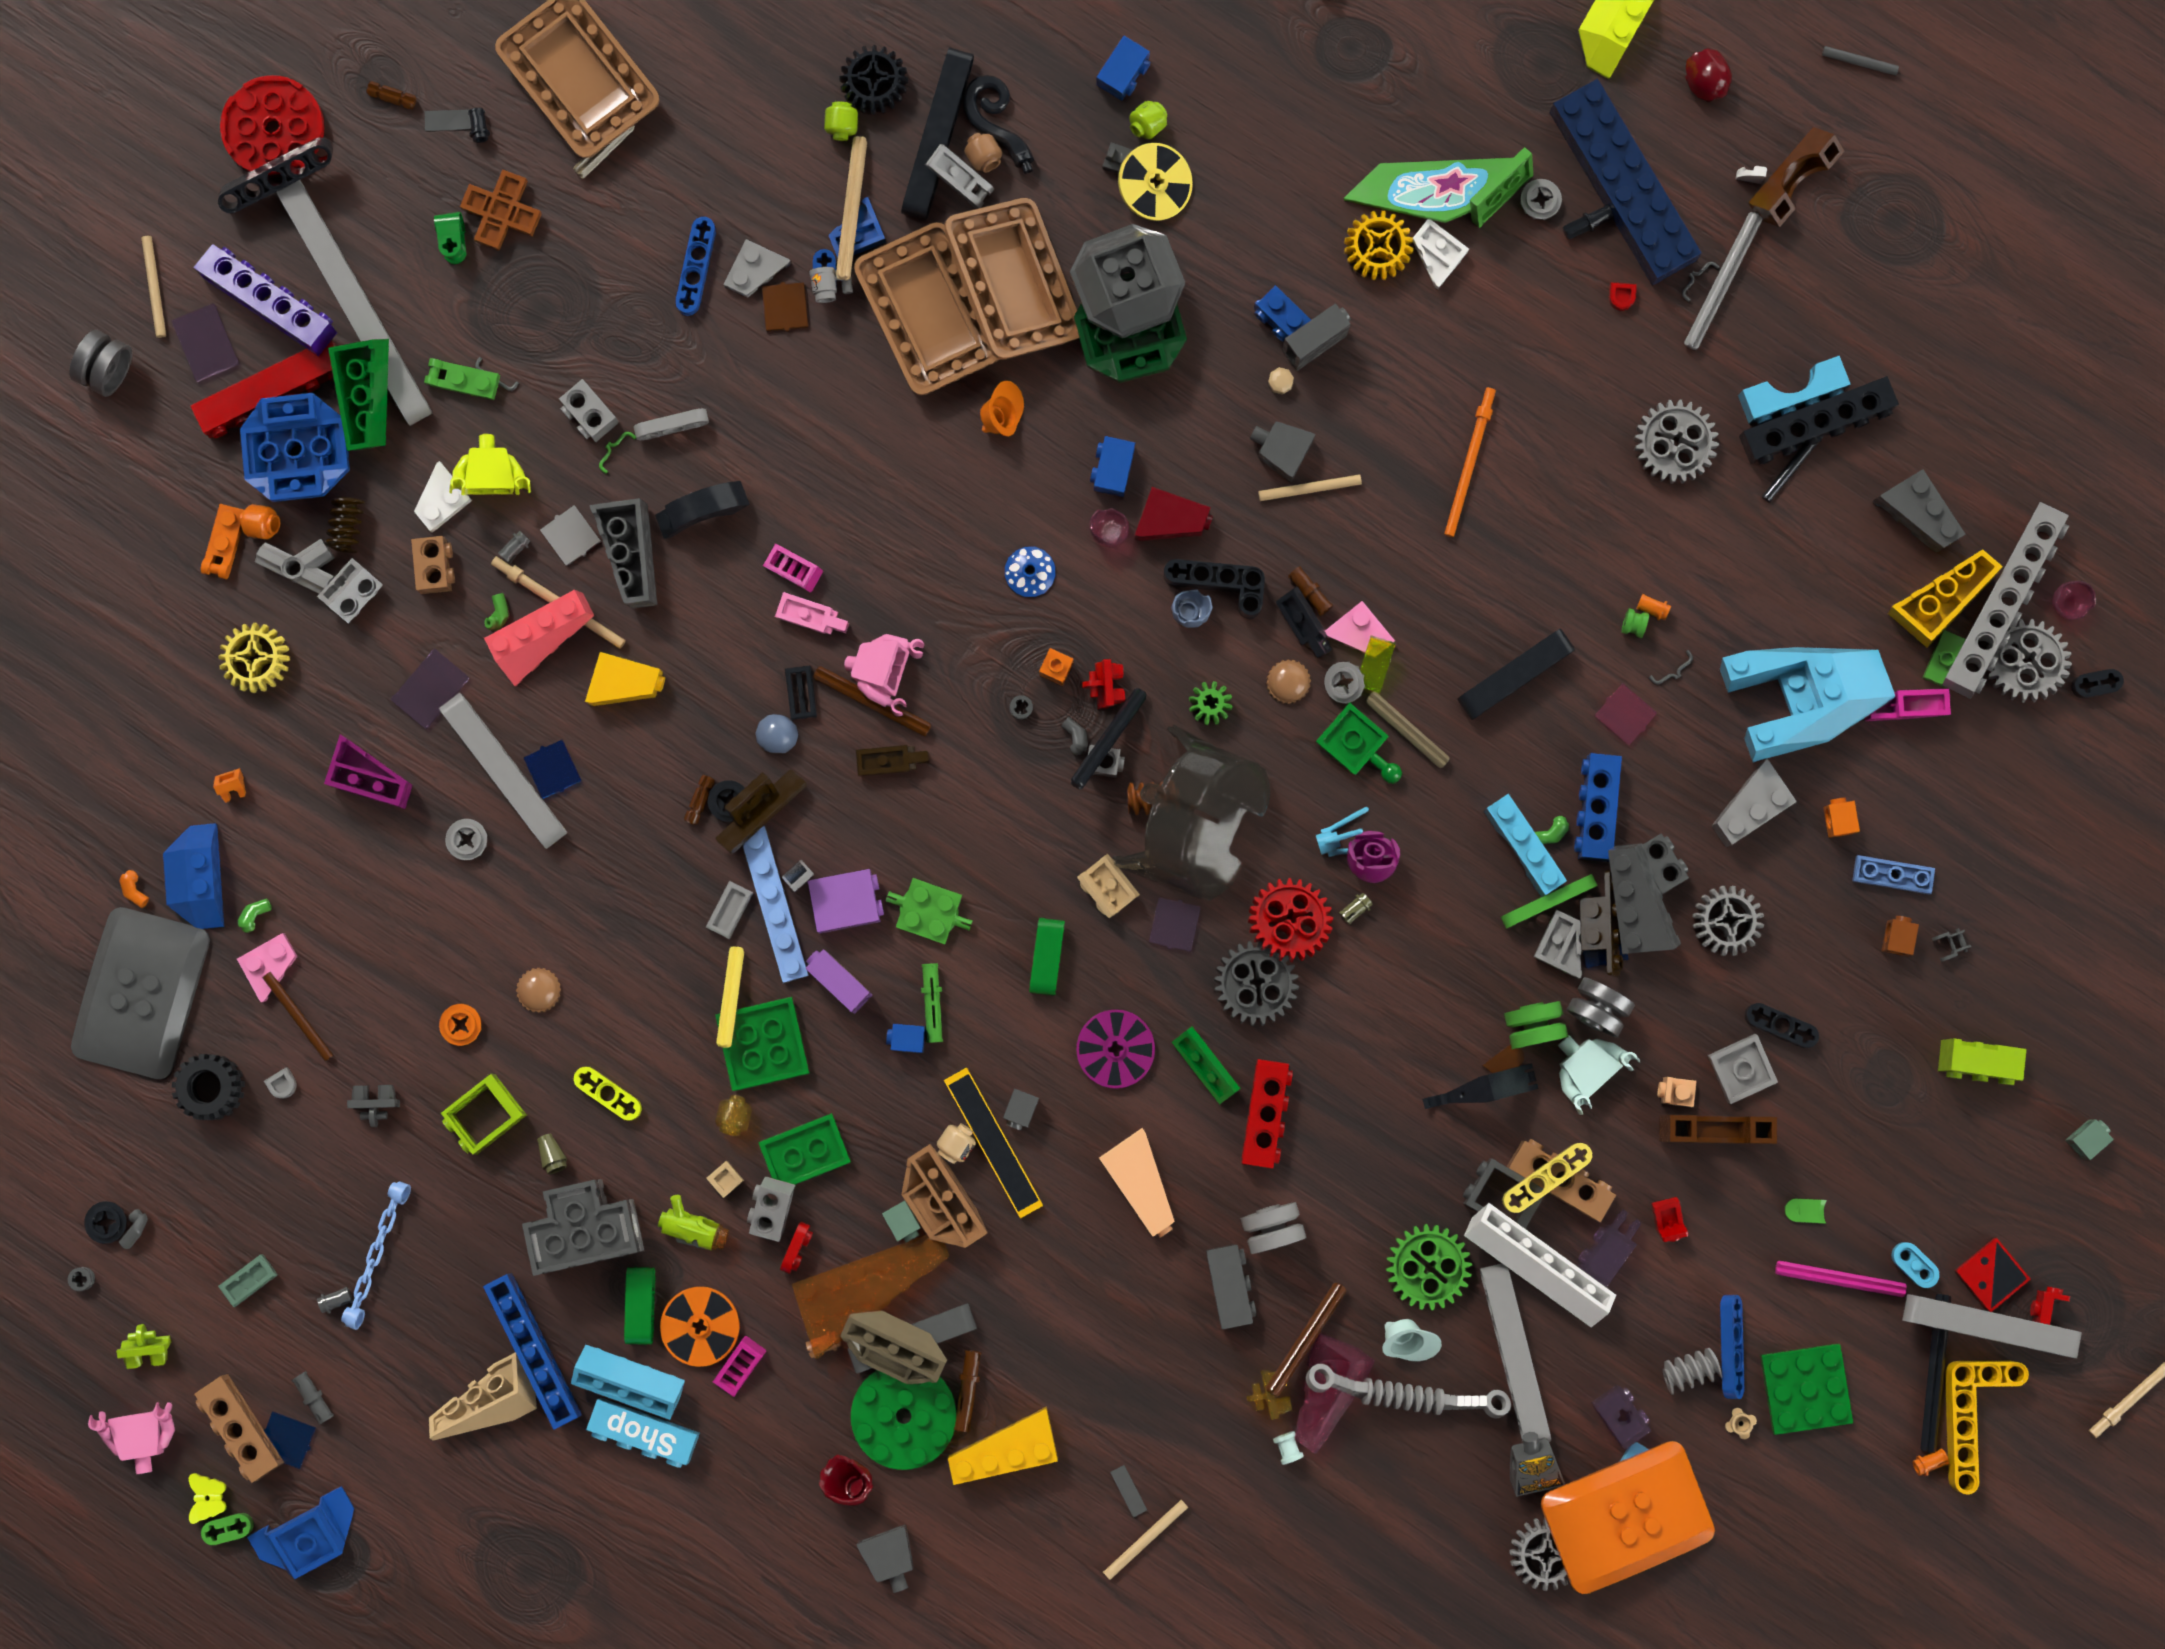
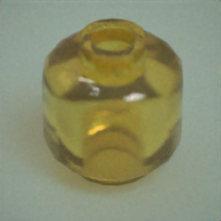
[715,1095,752,1136]

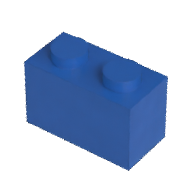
[1096,36,1151,101]
[1090,436,1135,497]

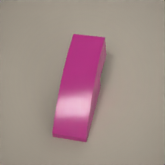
[1865,689,1951,721]

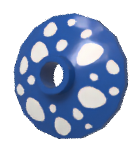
[1005,547,1055,597]

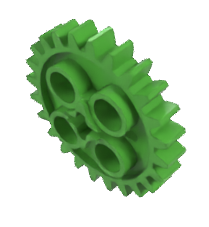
[1386,1224,1472,1310]

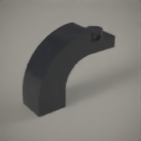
[655,481,750,539]

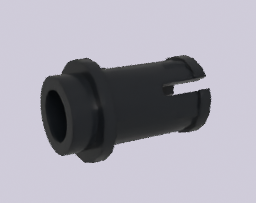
[468,108,490,143]

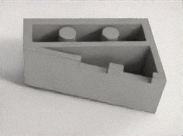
[1712,759,1797,847]

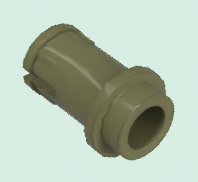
[1339,893,1373,925]

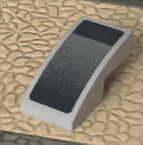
[782,860,814,892]

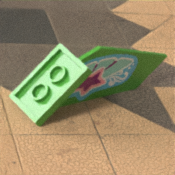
[1344,147,1533,228]

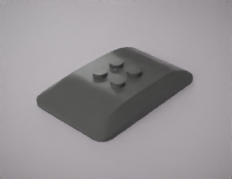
[71,907,210,1079]

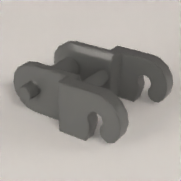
[1932,928,1971,962]

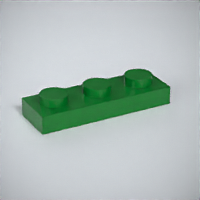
[1172,1026,1240,1105]

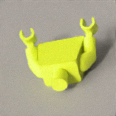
[449,434,531,495]

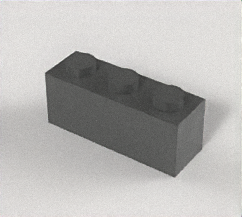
[1206,1244,1257,1329]

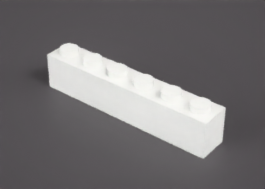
[1464,1203,1616,1327]

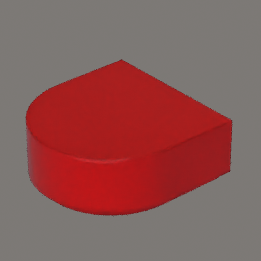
[1609,282,1637,311]

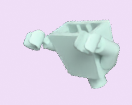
[1558,1035,1640,1115]

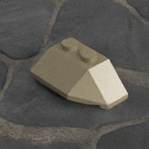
[840,1311,947,1384]

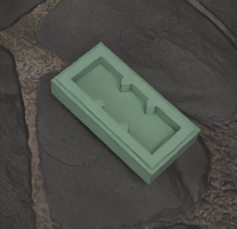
[218,1254,278,1307]

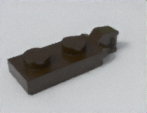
[856,745,929,777]

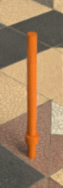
[1444,387,1496,537]

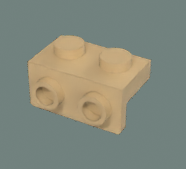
[1077,854,1140,918]

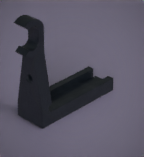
[1422,1063,1539,1109]

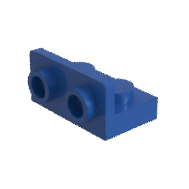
[1254,285,1311,342]

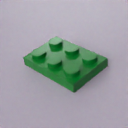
[758,1113,851,1185]

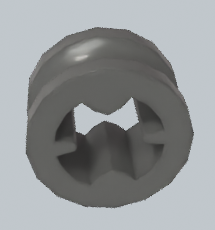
[1009,695,1033,719]
[68,1267,95,1291]

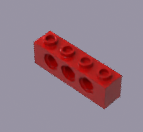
[1241,1059,1293,1168]

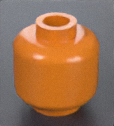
[239,504,280,540]

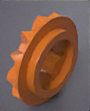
[439,1004,482,1046]

